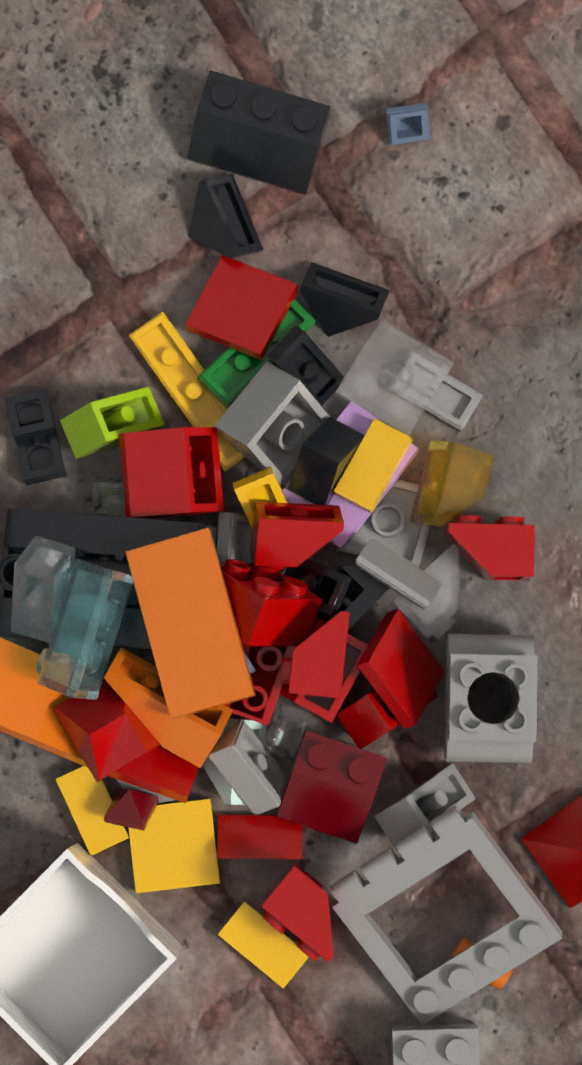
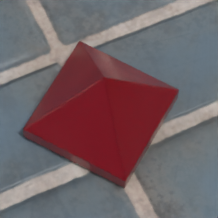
[104,788,159,831]

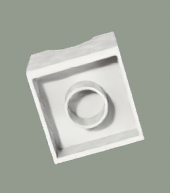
[0,842,183,1065]

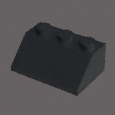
[187,70,331,195]

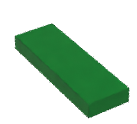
[197,299,316,409]

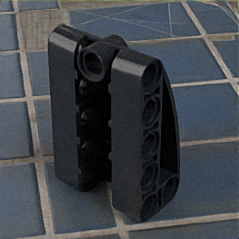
[0,509,218,651]

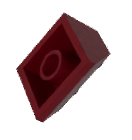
[277,730,387,845]

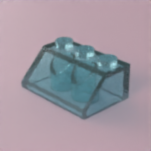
[37,558,133,700]

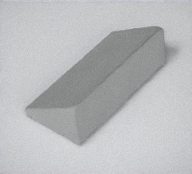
[355,539,441,610]
[209,719,289,814]

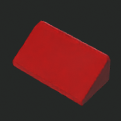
[217,815,303,859]

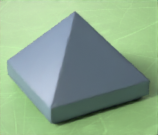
[386,103,431,145]

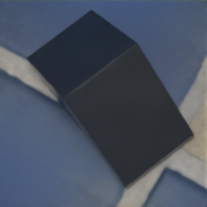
[288,417,365,505]

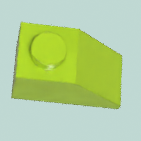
[60,387,165,459]

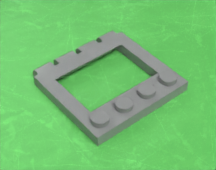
[330,805,563,1025]

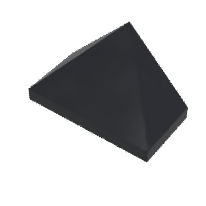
[188,173,264,259]
[299,262,389,337]

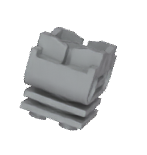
[443,634,538,764]

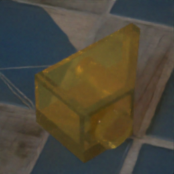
[410,440,494,527]

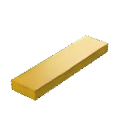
[129,312,245,472]

